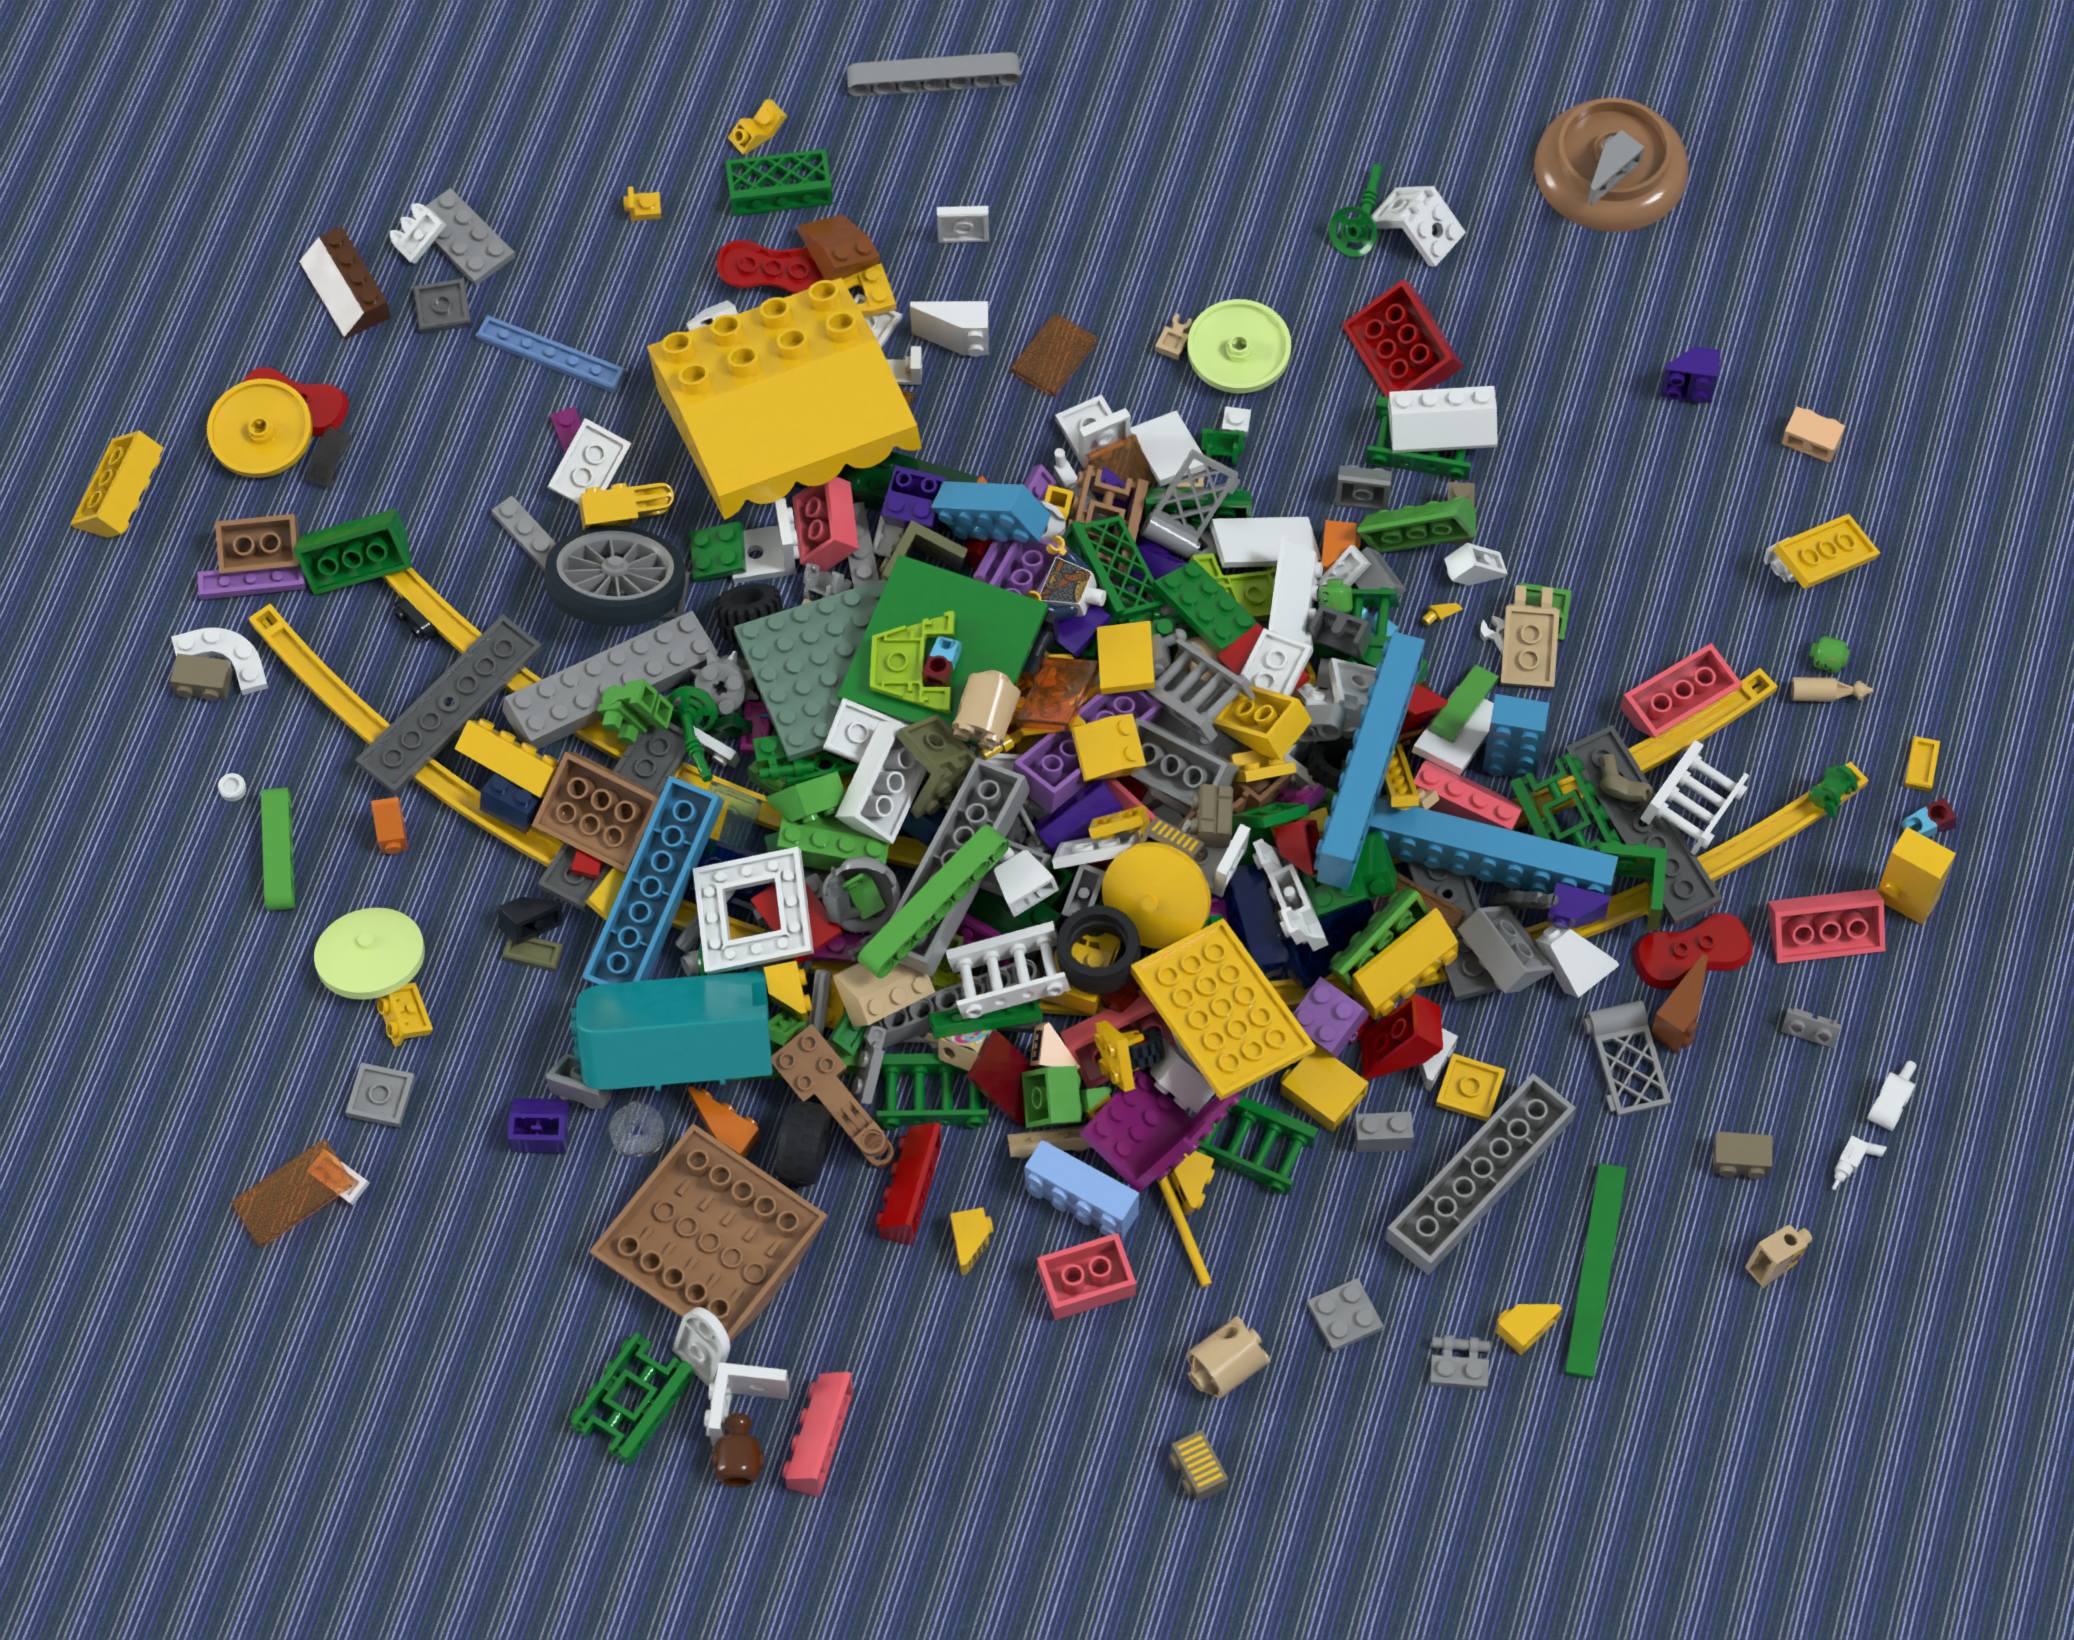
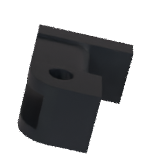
[1020,611,1060,683]

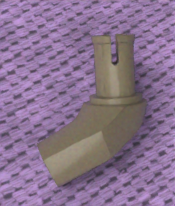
[1598,754,1654,802]

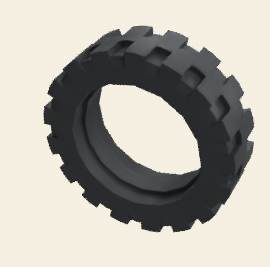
[1307,736,1354,793]

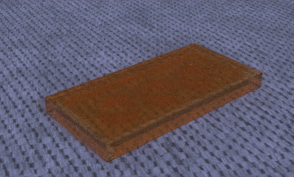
[1016,657,1099,731]
[231,1138,355,1248]

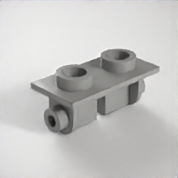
[1781,1007,1842,1048]

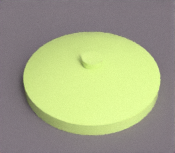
[1187,299,1291,393]
[314,908,425,1000]

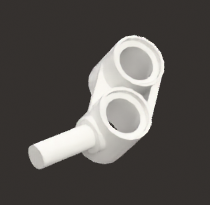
[1867,1061,1916,1131]

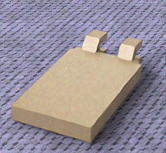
[1500,585,1560,690]

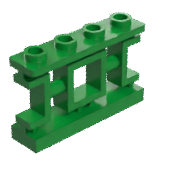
[1510,753,1621,850]
[570,1332,695,1467]

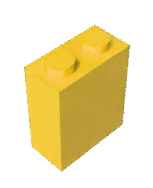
[1280,1044,1369,1133]

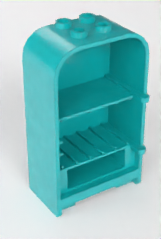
[571,970,772,1091]

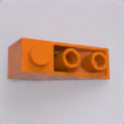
[688,1085,761,1159]

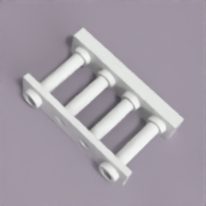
[1640,740,1749,855]
[946,921,1071,1019]

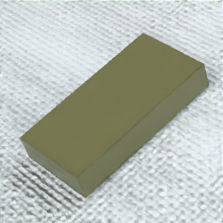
[502,937,564,972]

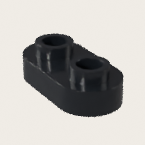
[393,597,436,641]

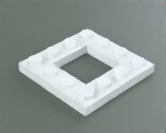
[693,847,814,975]

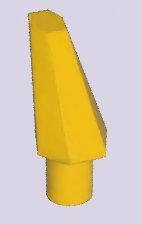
[1421,603,1463,626]

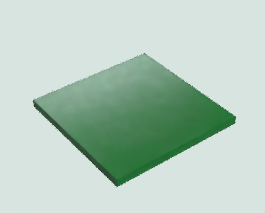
[837,554,1049,748]

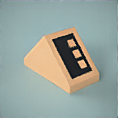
[1030,1022,1080,1069]

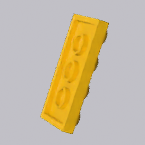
[1773,514,1880,590]

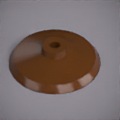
[1397,726,1428,746]

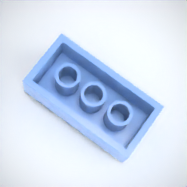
[1025,1140,1139,1241]

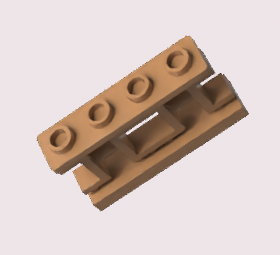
[1065,465,1149,585]

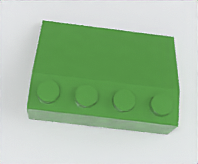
[776,787,889,871]
[1328,887,1430,992]

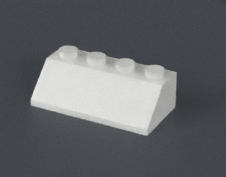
[1388,386,1497,453]
[1268,537,1323,646]
[835,721,927,844]

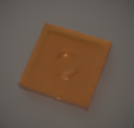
[1087,434,1155,485]

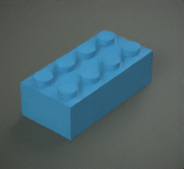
[931,481,1052,543]
[1482,694,1550,779]

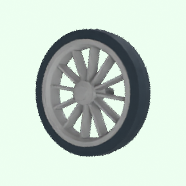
[544,526,686,626]

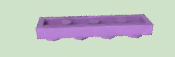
[198,564,306,600]

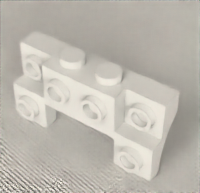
[1252,839,1329,951]

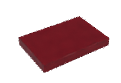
[966,1031,1036,1125]

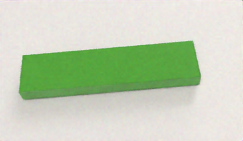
[1430,664,1499,742]

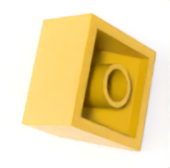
[1071,713,1146,782]

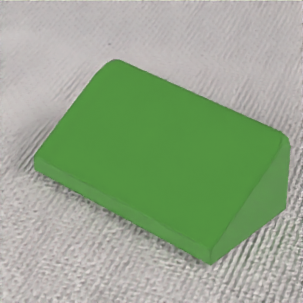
[1079,1087,1112,1112]

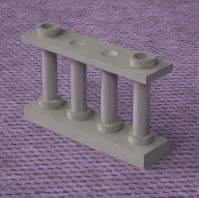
[1143,638,1256,743]

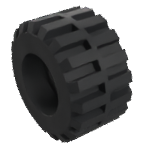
[714,583,784,642]

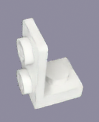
[886,346,922,385]

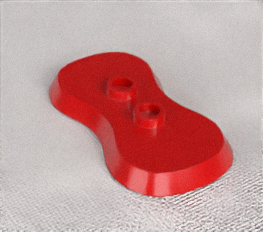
[716,240,825,294]
[241,368,349,436]
[1633,913,1753,989]

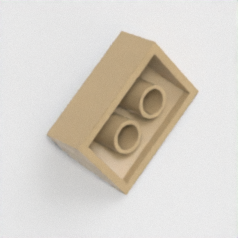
[832,963,935,1027]

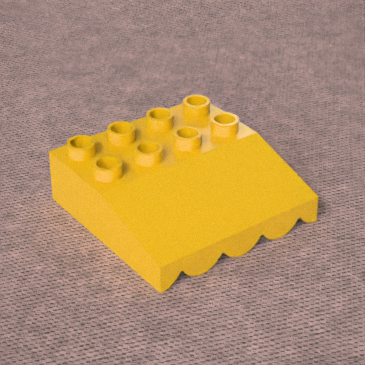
[647,278,922,520]

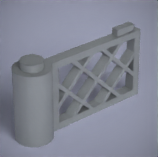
[1140,449,1240,559]
[1583,1000,1671,1117]

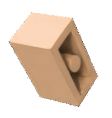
[1782,407,1845,463]

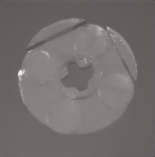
[608,1101,665,1158]

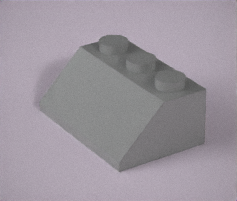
[1457,905,1555,993]

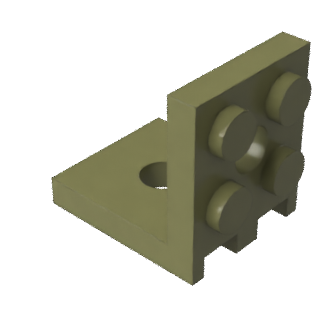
[879,520,968,582]
[896,714,976,818]

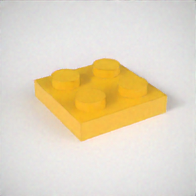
[1436,1053,1506,1122]

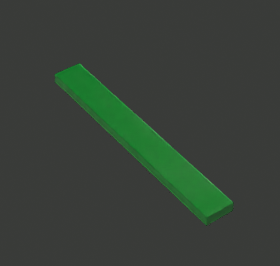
[1565,1163,1627,1380]

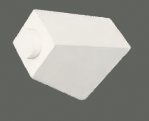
[1536,926,1619,998]

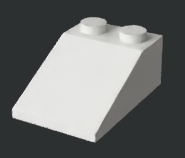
[910,301,989,357]

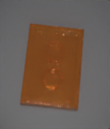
[1011,313,1098,397]

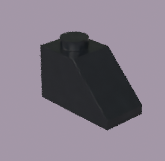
[498,897,563,945]

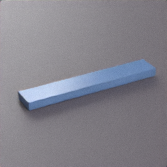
[476,315,626,393]

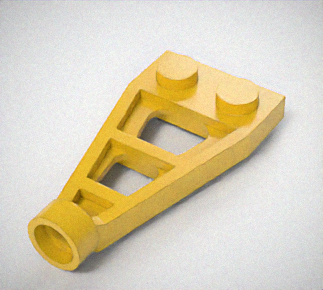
[843,263,897,317]

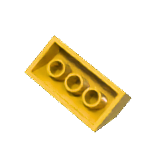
[70,430,163,538]
[455,718,559,798]
[1353,908,1458,1020]

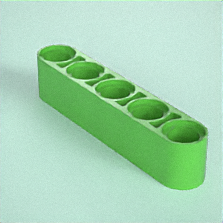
[261,787,295,911]

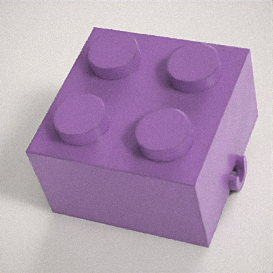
[1293,976,1369,1059]

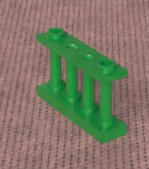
[1366,396,1471,480]
[1311,587,1400,658]
[877,1053,989,1129]
[1195,1093,1319,1195]

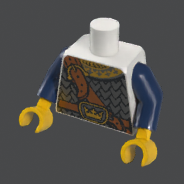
[1026,536,1106,622]

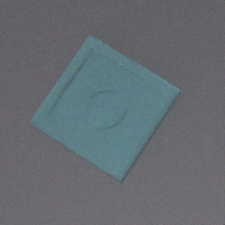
[708,782,762,852]

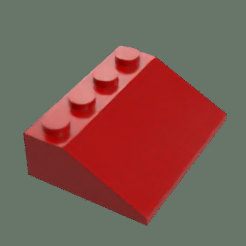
[1342,279,1464,398]

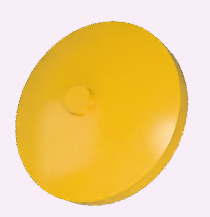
[207,379,313,478]
[1102,842,1211,949]

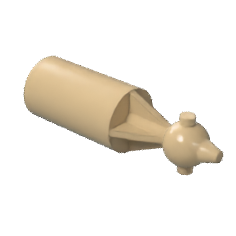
[1791,677,1873,702]

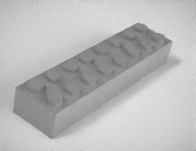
[502,611,719,750]
[890,757,1030,976]
[1386,1073,1576,1276]

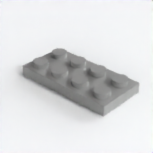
[411,188,515,286]

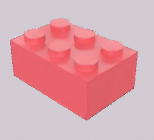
[792,477,859,572]
[1037,1233,1136,1320]

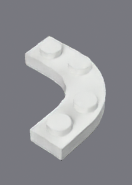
[171,628,268,695]

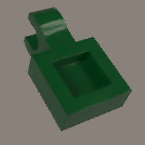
[708,713,753,741]

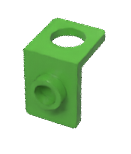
[843,873,887,920]

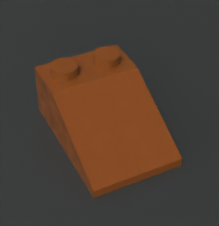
[797,214,880,281]
[1651,953,1708,1054]

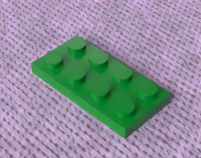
[1153,560,1262,654]

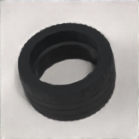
[1057,905,1141,995]

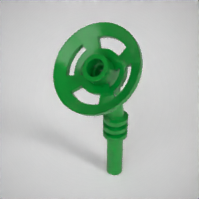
[1329,164,1382,257]
[668,686,718,782]

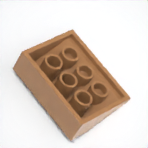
[532,752,661,873]

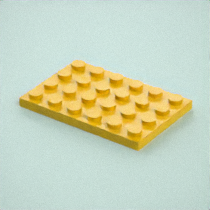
[1130,918,1316,1101]

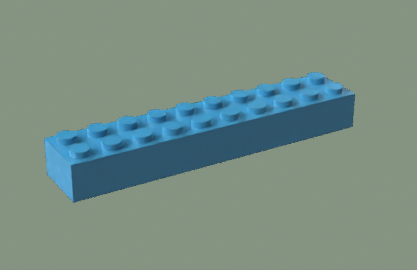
[1314,632,1425,890]
[1367,798,1618,895]

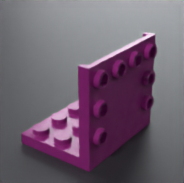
[1079,1069,1242,1193]

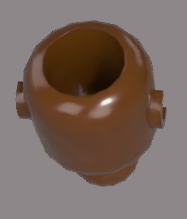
[711,1413,764,1487]

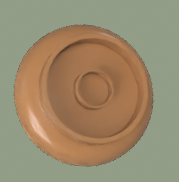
[1534,98,1689,232]

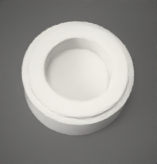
[218,773,246,801]

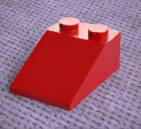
[1361,993,1443,1080]

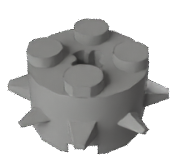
[691,650,759,716]

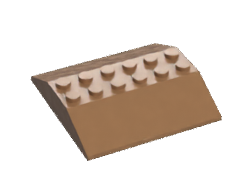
[589,1124,828,1342]

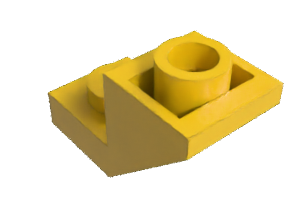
[728,99,787,154]

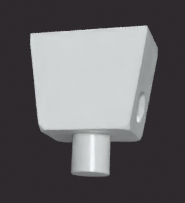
[994,847,1059,917]

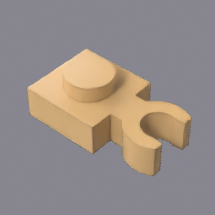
[1155,314,1192,360]

